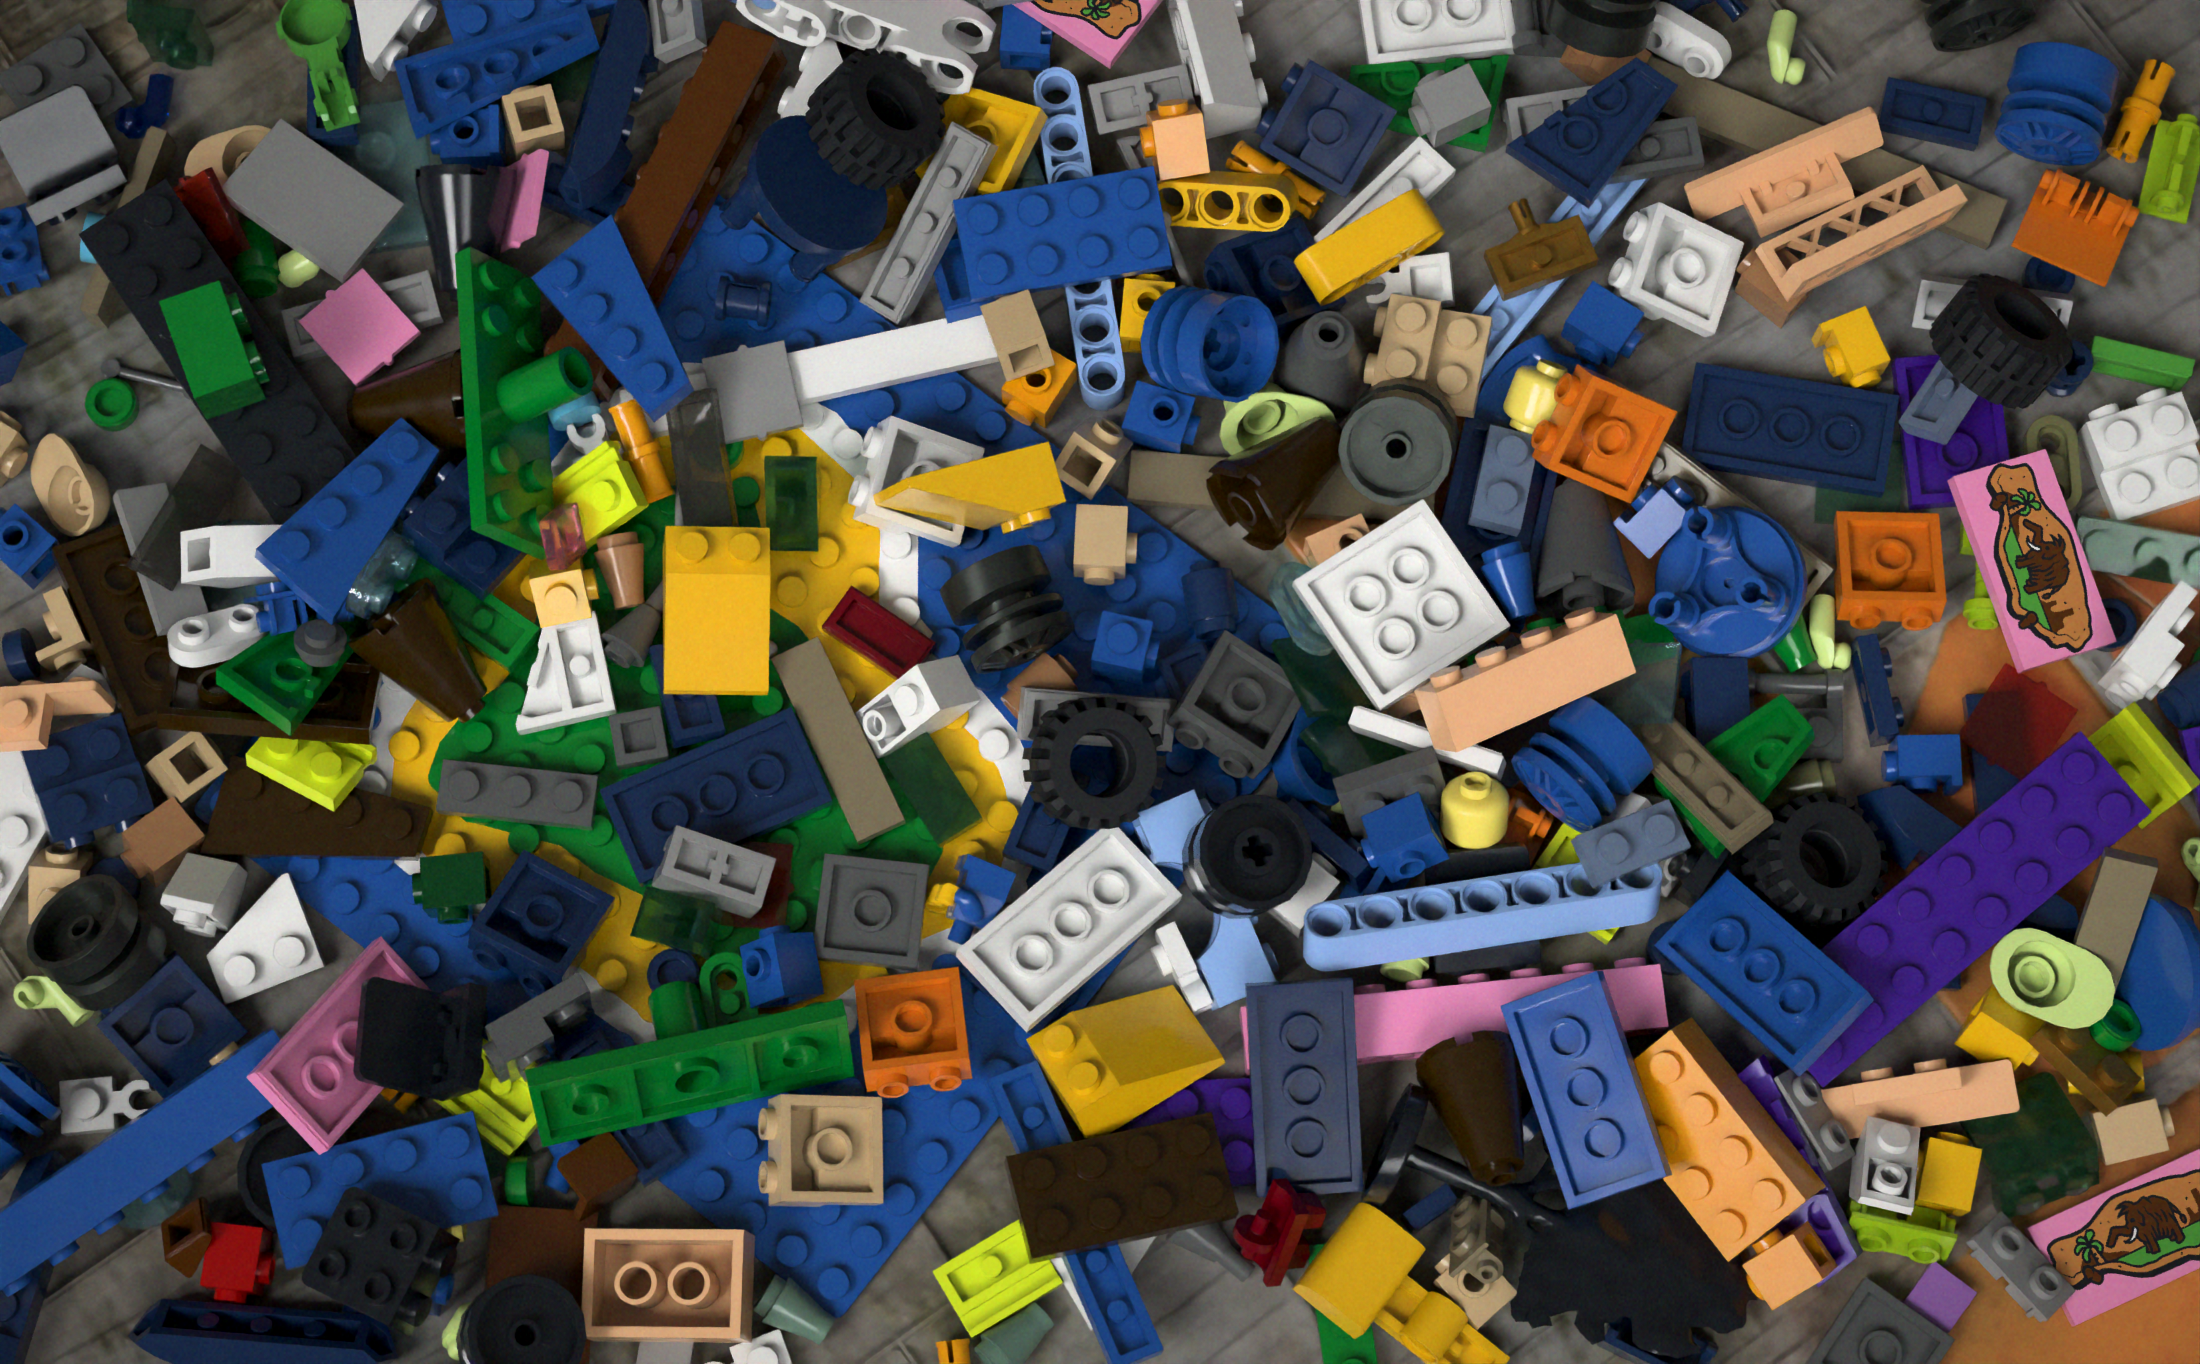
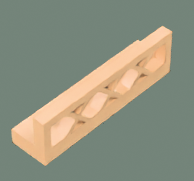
[1755,165,1968,302]

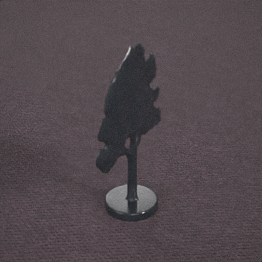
[1361,1082,1758,1359]

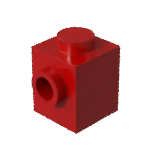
[200,1221,276,1304]

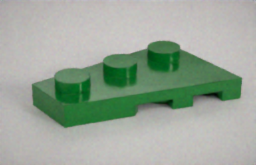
[1348,54,1509,153]
[216,607,366,736]
[1654,693,1815,859]

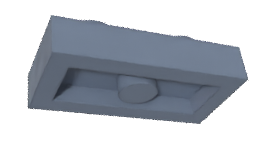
[1898,360,1978,445]
[1467,424,1535,537]
[1571,799,1691,889]

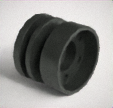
[1545,0,1660,58]
[1921,0,2036,52]
[940,544,1074,674]

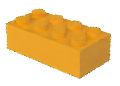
[1634,1017,1826,1262]

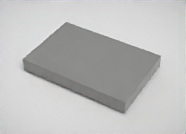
[219,119,404,283]

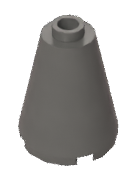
[1273,311,1371,419]
[1533,478,1635,623]

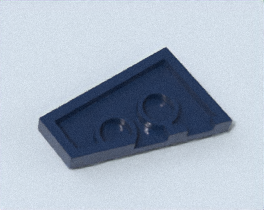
[1506,57,1678,209]

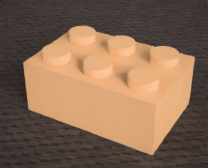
[581,1228,755,1343]

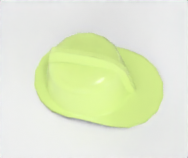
[1219,382,1336,455]
[1989,928,2115,1029]

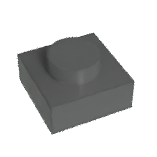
[608,706,670,770]

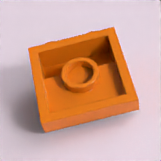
[1531,364,1677,504]
[1833,511,1947,631]
[854,967,972,1098]

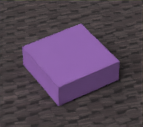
[1902,1262,1977,1334]

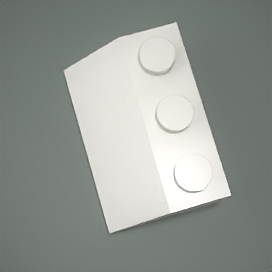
[1166,0,1268,139]

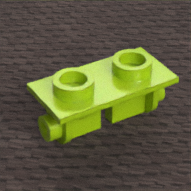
[2137,114,2200,224]
[1846,1197,1958,1265]

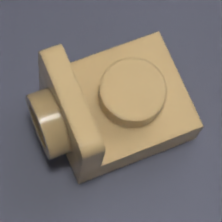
[35,586,94,673]

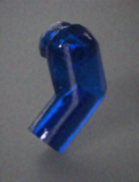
[115,74,174,139]

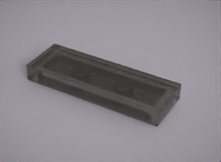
[666,388,739,527]
[126,444,242,591]

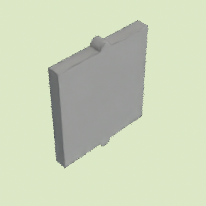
[702,340,804,445]

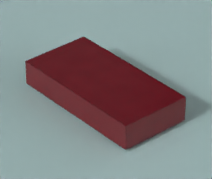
[822,585,936,680]

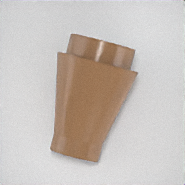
[594,532,645,610]

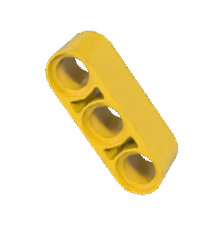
[1157,171,1299,232]
[1294,189,1445,306]

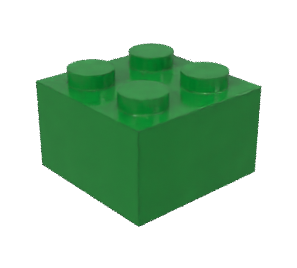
[159,280,270,420]

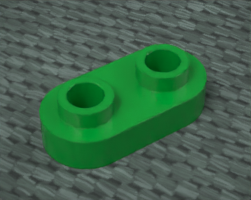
[699,952,759,1028]

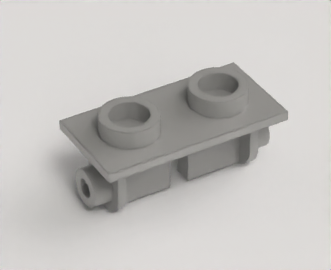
[1773,1069,1856,1173]
[1966,1211,2076,1323]

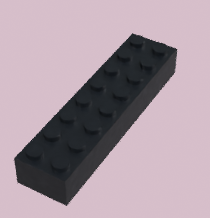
[79,179,400,530]

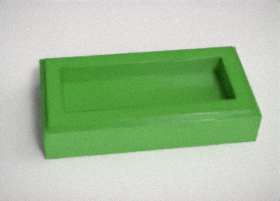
[2087,336,2195,392]

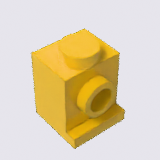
[1811,306,1891,390]

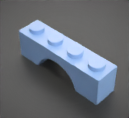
[1132,790,1279,1011]

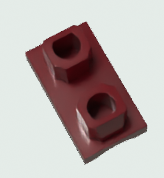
[1232,1178,1327,1287]

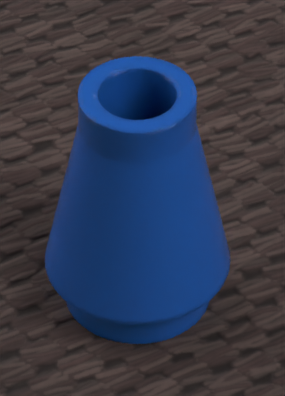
[1480,541,1538,622]

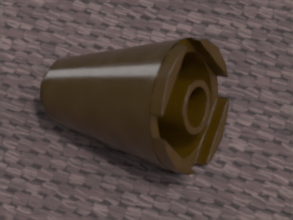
[347,348,466,449]
[1206,417,1342,551]
[347,577,487,723]
[1415,1030,1525,1186]

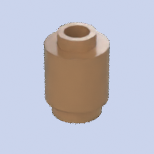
[1001,652,1079,720]

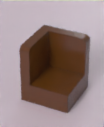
[557,1132,639,1222]

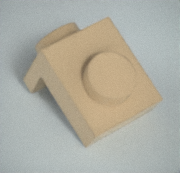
[28,844,93,925]

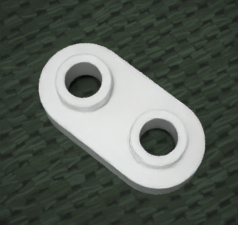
[1646,2,1732,80]
[167,604,269,668]

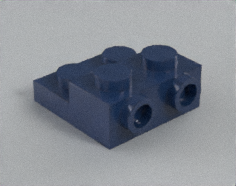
[1254,58,1397,199]
[1204,216,1347,338]
[401,456,527,601]
[20,713,155,850]
[468,850,615,995]
[94,950,248,1099]

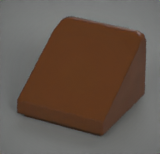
[161,1196,212,1278]

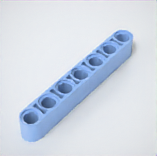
[1033,67,1125,411]
[1303,862,1662,972]

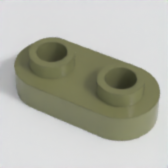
[2022,415,2082,513]

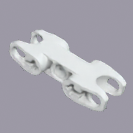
[736,0,997,94]

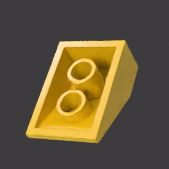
[873,441,1066,535]
[663,526,771,695]
[1026,985,1226,1139]

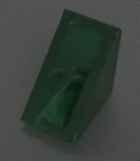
[764,456,822,552]
[630,886,724,960]

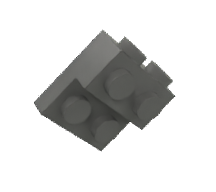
[1167,630,1311,779]
[482,972,593,1084]

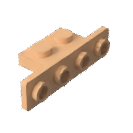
[1684,107,1884,238]
[0,677,116,752]
[1821,1058,2020,1139]

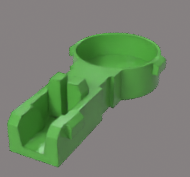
[275,0,361,132]

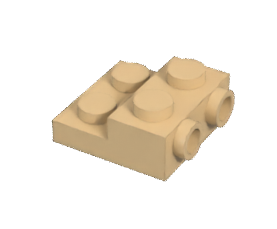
[1364,294,1493,418]
[758,1094,883,1207]

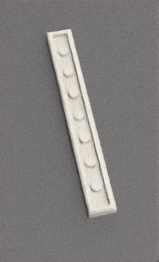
[619,315,999,438]

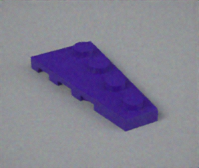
[1737,1054,1863,1288]

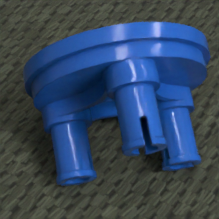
[1648,506,1808,659]
[2114,892,2200,1051]

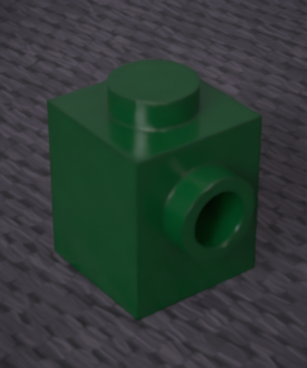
[412,851,492,925]

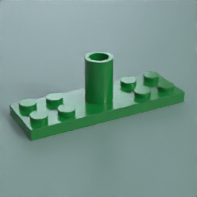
[455,247,593,560]
[525,981,855,1147]

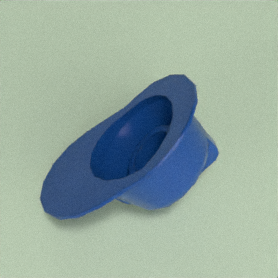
[1271,694,1356,806]

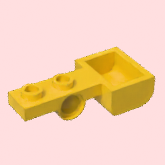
[1292,1202,1510,1364]

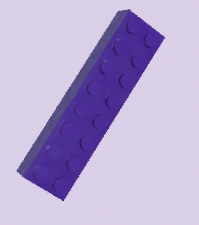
[1807,731,2152,1088]

